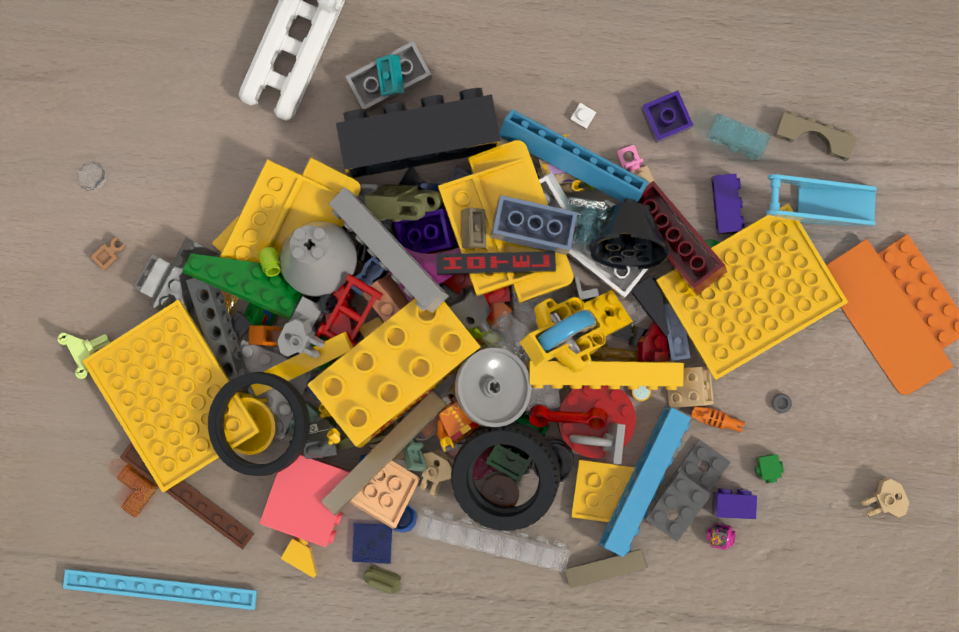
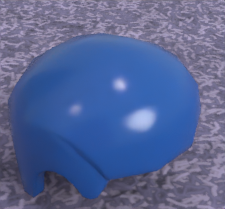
[393,504,417,533]

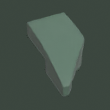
[403,439,427,471]

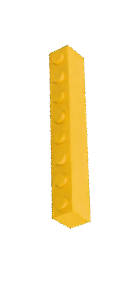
[527,360,684,390]

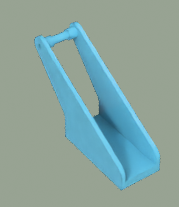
[766,174,877,227]

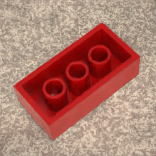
[325,281,360,342]

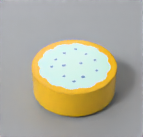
[631,386,651,401]

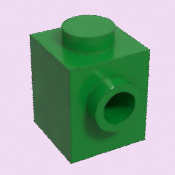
[755,454,784,483]

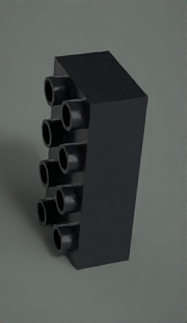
[336,88,501,178]

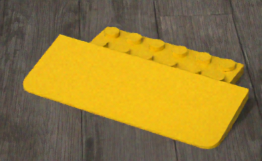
[438,140,573,304]
[220,156,361,263]

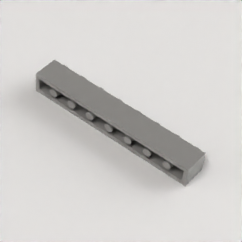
[329,187,449,313]

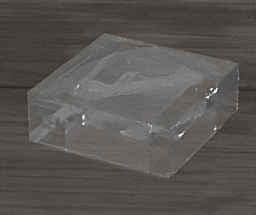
[625,300,648,326]

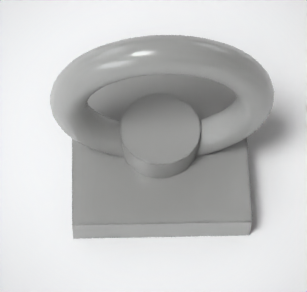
[569,422,625,464]

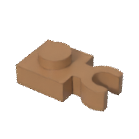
[90,237,126,271]

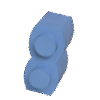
[351,257,386,299]

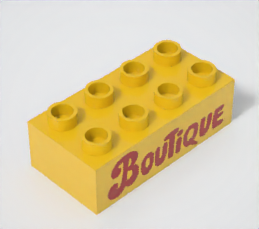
[307,298,482,448]

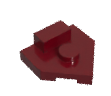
[638,323,669,362]

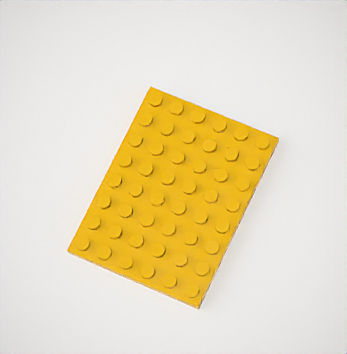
[656,203,848,380]
[82,300,261,493]

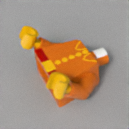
[437,396,482,452]

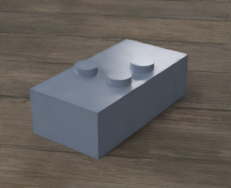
[490,195,578,255]

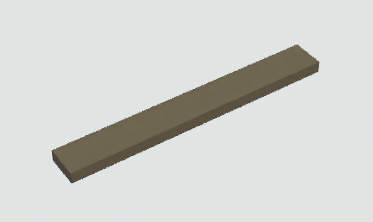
[321,390,447,516]

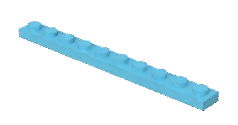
[63,569,258,610]

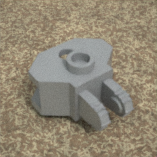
[277,315,325,358]

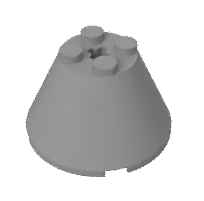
[280,221,357,296]

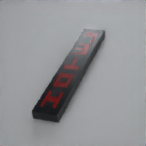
[437,251,556,275]

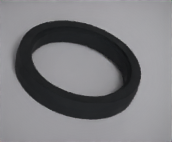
[208,372,310,476]

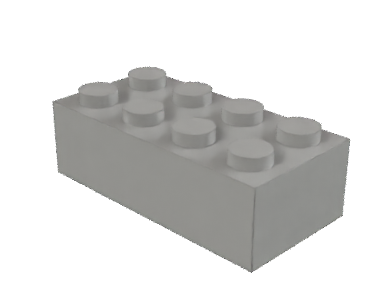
[345,41,432,112]

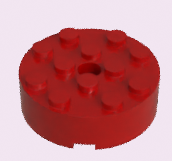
[558,385,636,458]

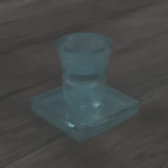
[568,197,611,246]

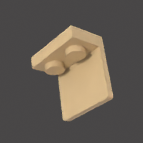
[668,366,714,408]

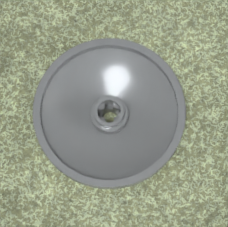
[455,348,531,427]

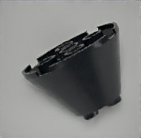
[589,199,669,270]

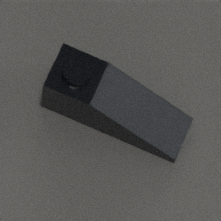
[630,276,669,336]

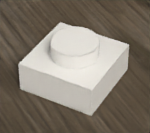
[570,103,596,129]

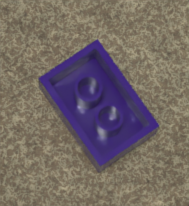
[394,208,458,254]

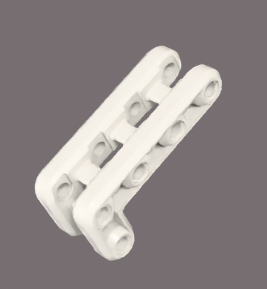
[239,0,345,121]

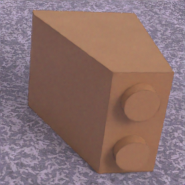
[362,275,410,322]

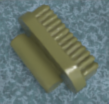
[364,565,401,594]

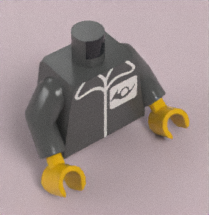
[289,404,340,459]

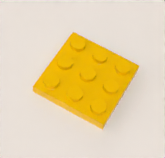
[571,460,635,522]

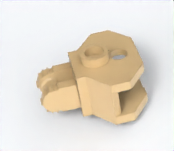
[420,450,455,496]
[861,478,909,518]

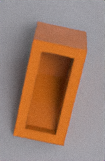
[248,325,283,346]

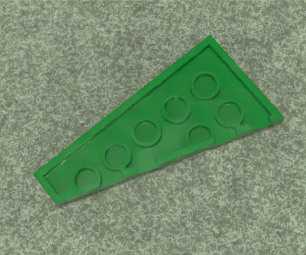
[182,253,302,320]

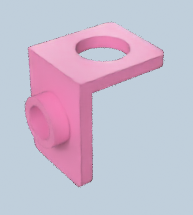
[617,145,644,172]

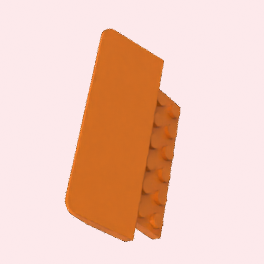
[826,234,959,395]

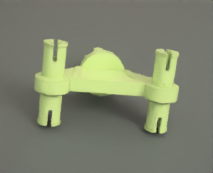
[57,333,110,379]

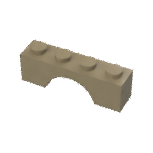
[774,111,857,161]

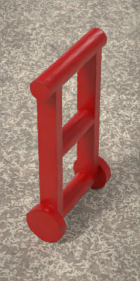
[316,274,383,347]

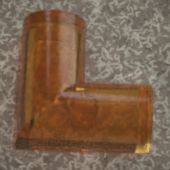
[117,464,159,517]

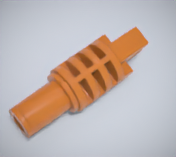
[690,406,745,433]

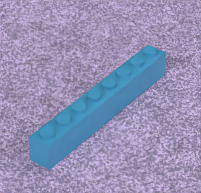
[499,109,648,203]
[598,406,691,557]

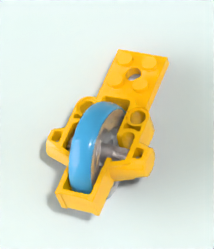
[519,290,633,373]

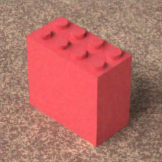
[259,449,352,547]

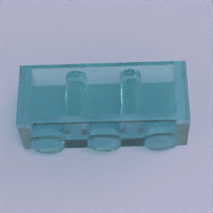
[707,113,771,160]

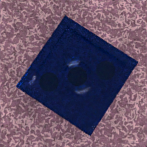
[352,523,393,564]

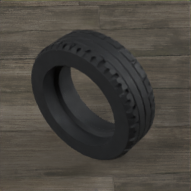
[451,422,561,531]

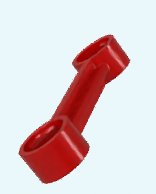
[529,405,608,430]

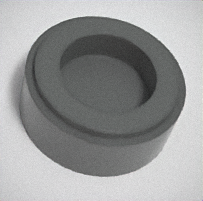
[772,394,792,413]

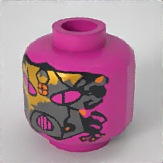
[706,523,736,550]

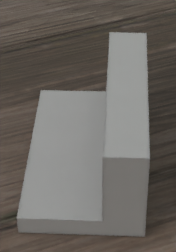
[573,276,599,301]

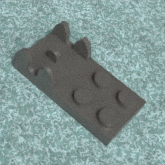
[150,237,220,313]

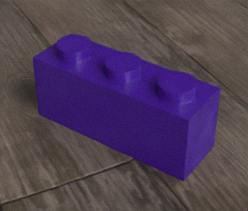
[711,173,745,234]

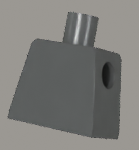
[449,285,491,333]

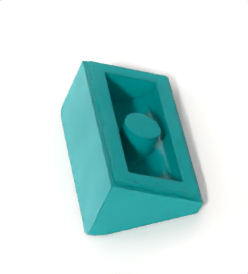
[376,54,405,97]

